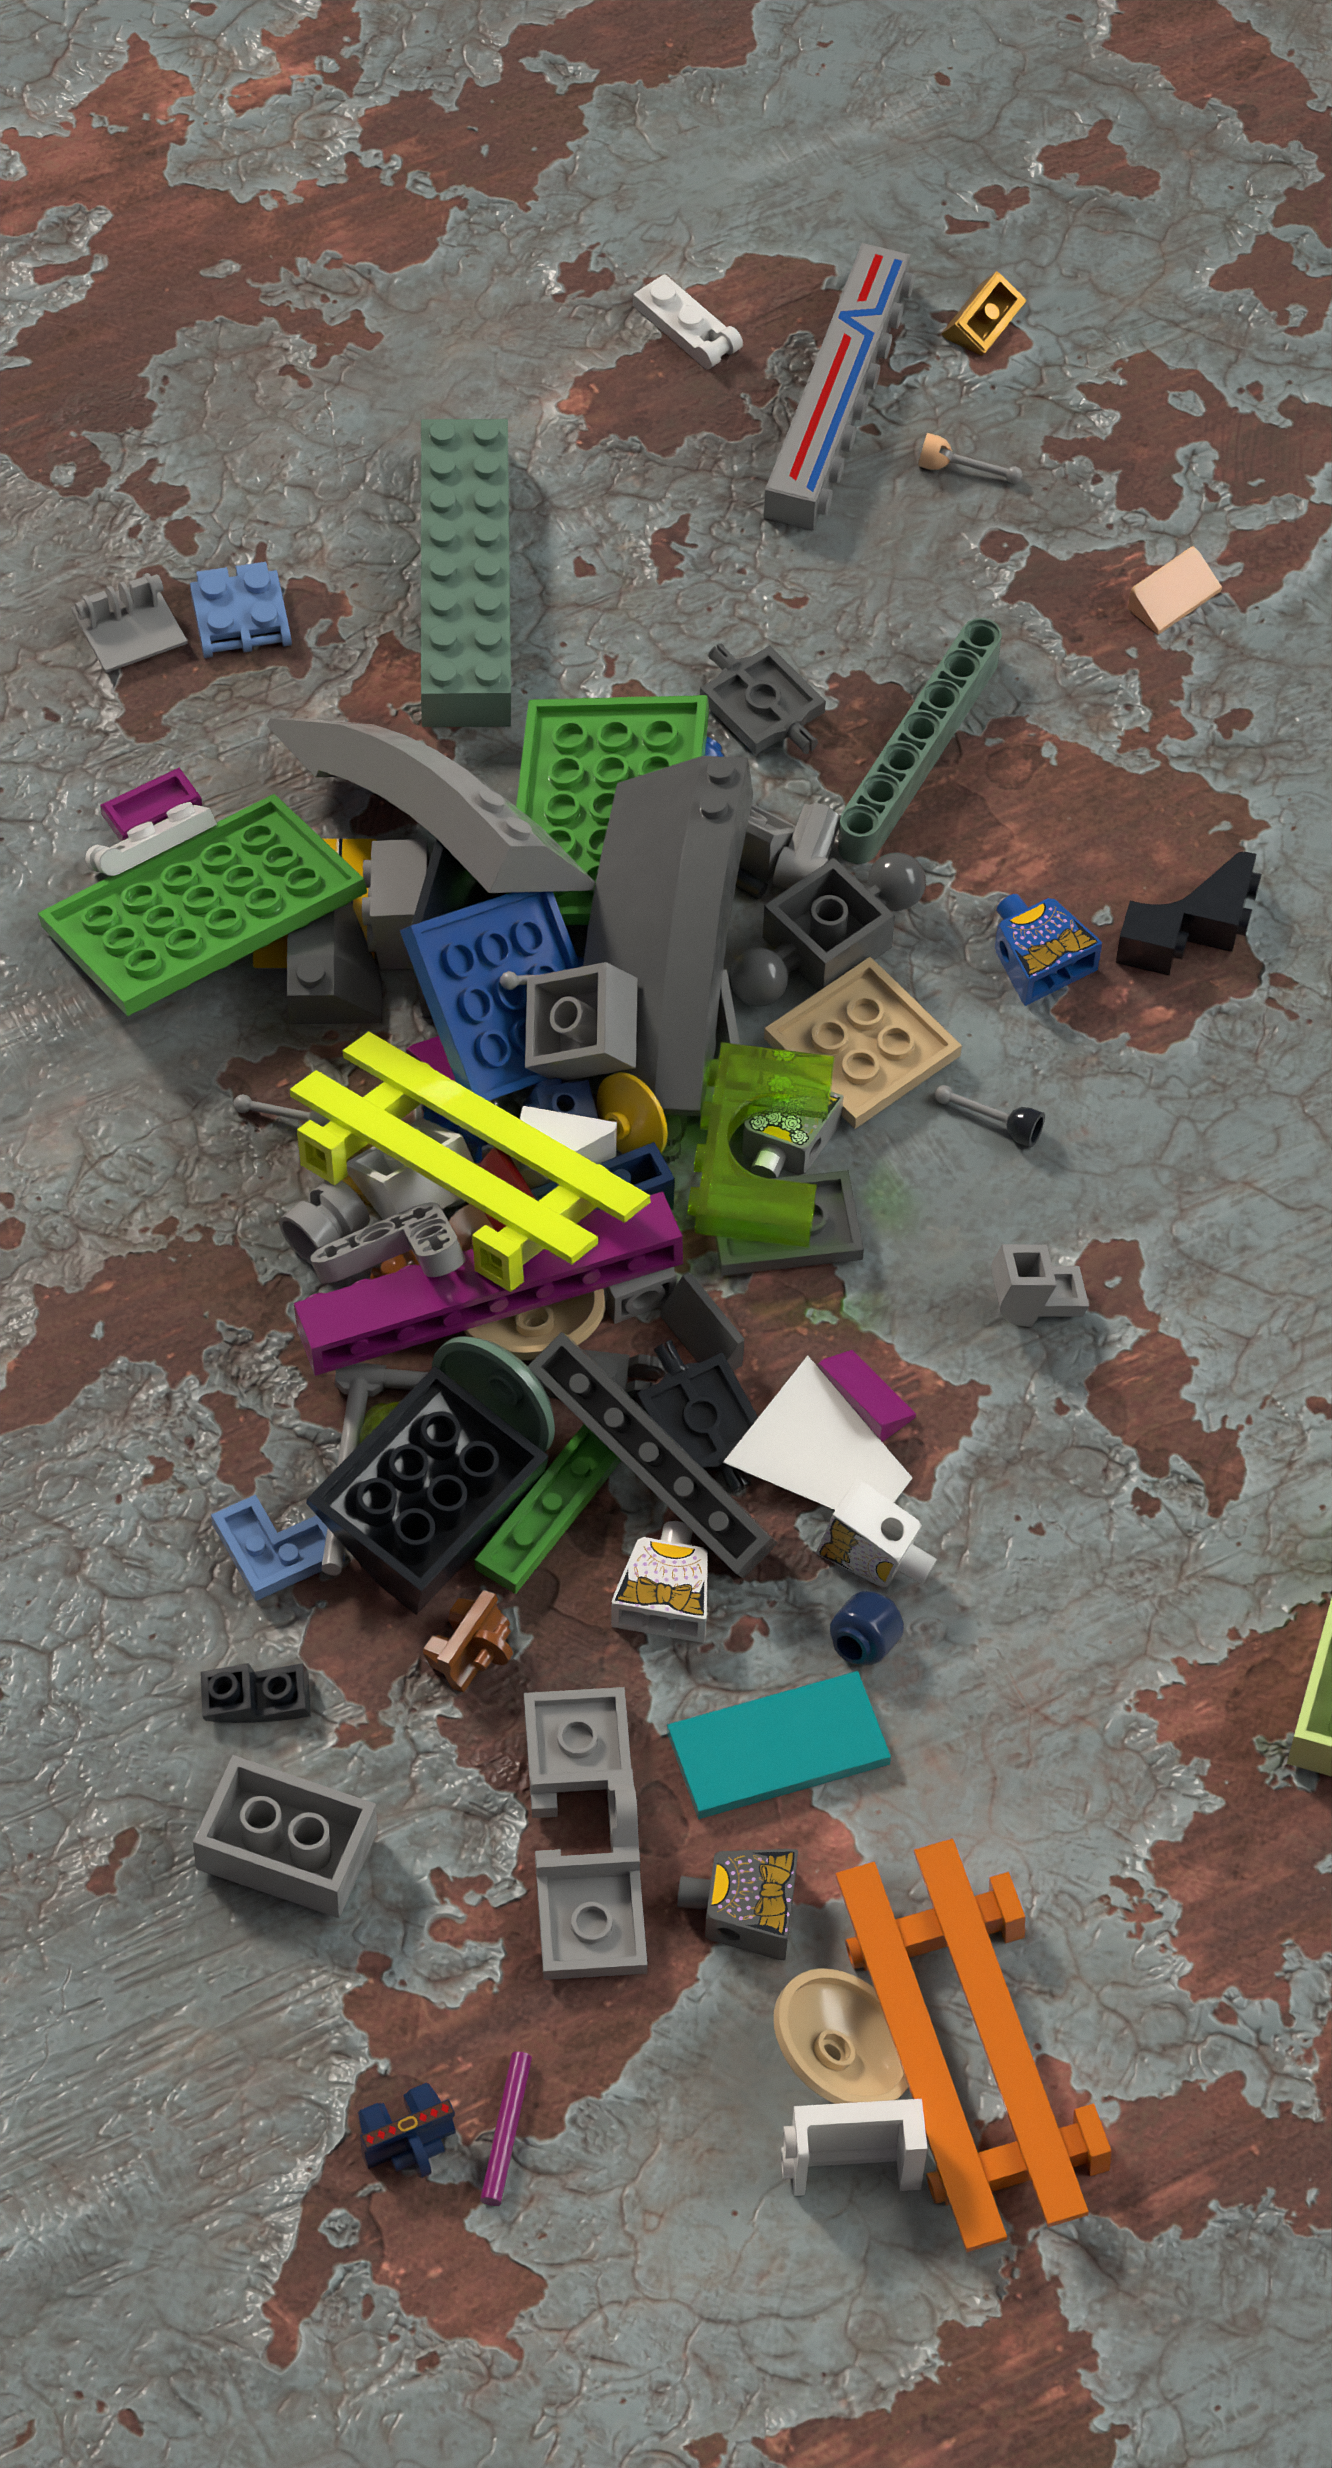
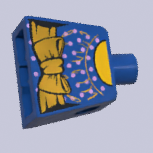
[995,894,1102,1006]

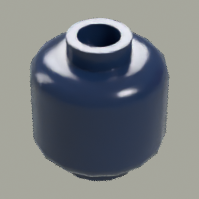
[830,1591,904,1666]

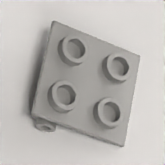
[71,573,188,673]

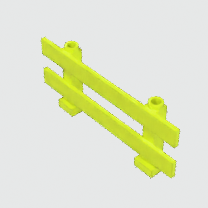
[289,1031,651,1292]

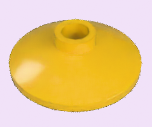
[597,1072,668,1154]

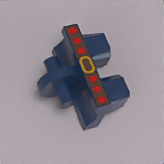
[358,2083,456,2178]

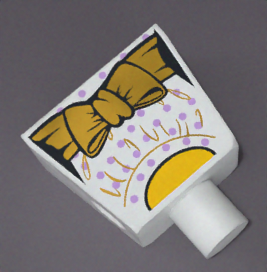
[816,1478,937,1587]
[611,1521,708,1643]

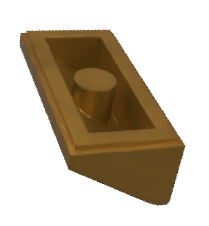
[941,271,1027,356]

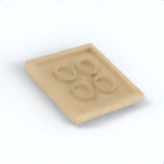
[764,957,962,1129]

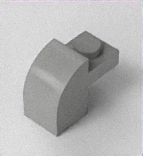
[991,1244,1089,1327]

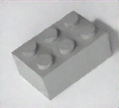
[193,1755,378,1918]

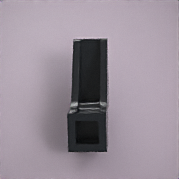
[1116,851,1262,975]

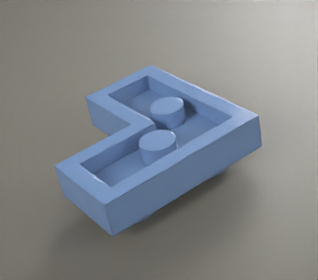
[211,1495,345,1601]

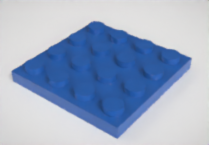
[400,891,581,1101]

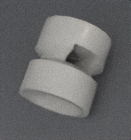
[279,1180,370,1264]

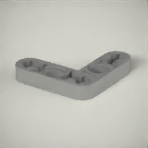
[310,1202,465,1283]

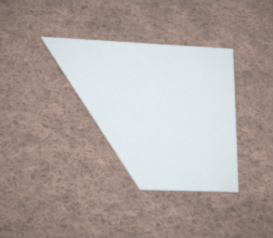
[723,1356,912,1510]

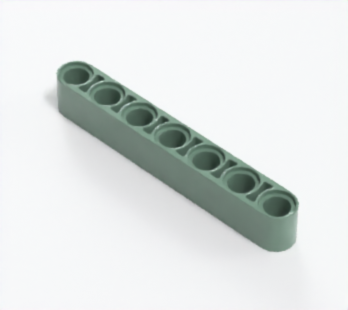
[838,618,1002,864]

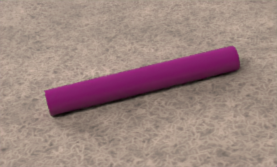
[480,2052,532,2206]

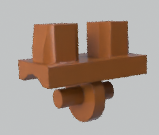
[423,1590,513,1693]

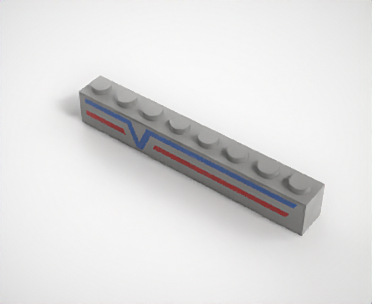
[764,243,915,530]

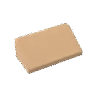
[1128,546,1222,635]

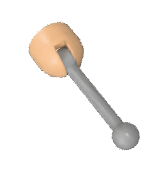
[918,433,1023,484]

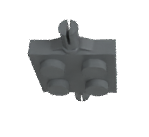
[700,644,826,755]

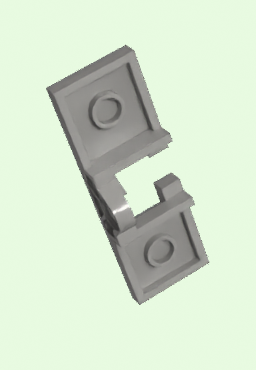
[524,1687,647,1980]

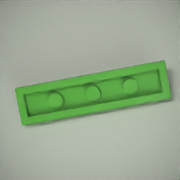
[475,1424,622,1594]

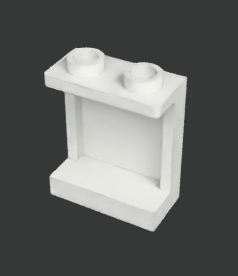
[781,2099,927,2196]

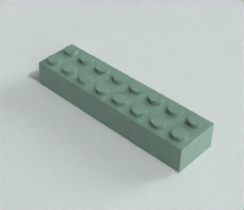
[421,419,511,727]

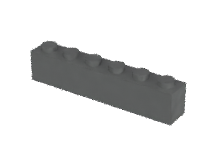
[527,1332,778,1578]

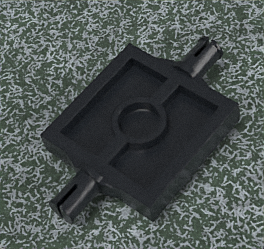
[635,1340,758,1494]

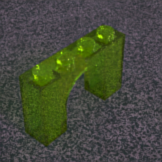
[687,1042,835,1248]

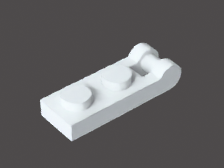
[633,274,743,369]
[85,802,217,876]

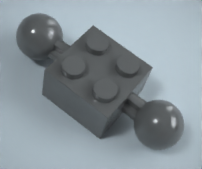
[729,852,926,1007]

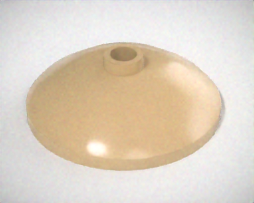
[464,1288,605,1361]
[774,1969,908,2104]

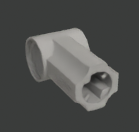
[773,803,841,890]

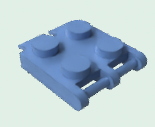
[190,562,292,658]

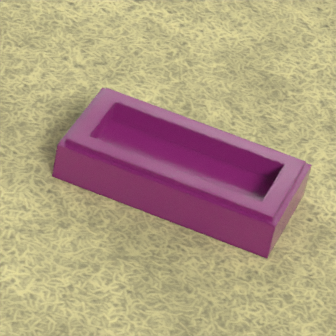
[100,767,202,841]

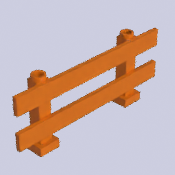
[835,1838,1112,2253]

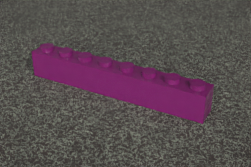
[294,1192,683,1376]

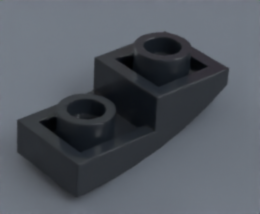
[200,1663,311,1723]

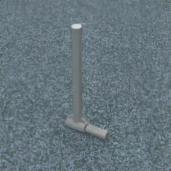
[321,1363,429,1575]

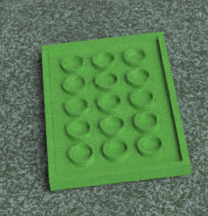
[506,695,709,925]
[38,794,368,1016]

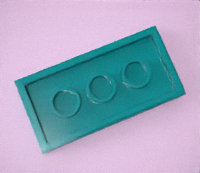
[667,1671,891,1819]

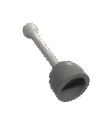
[233,1094,330,1127]

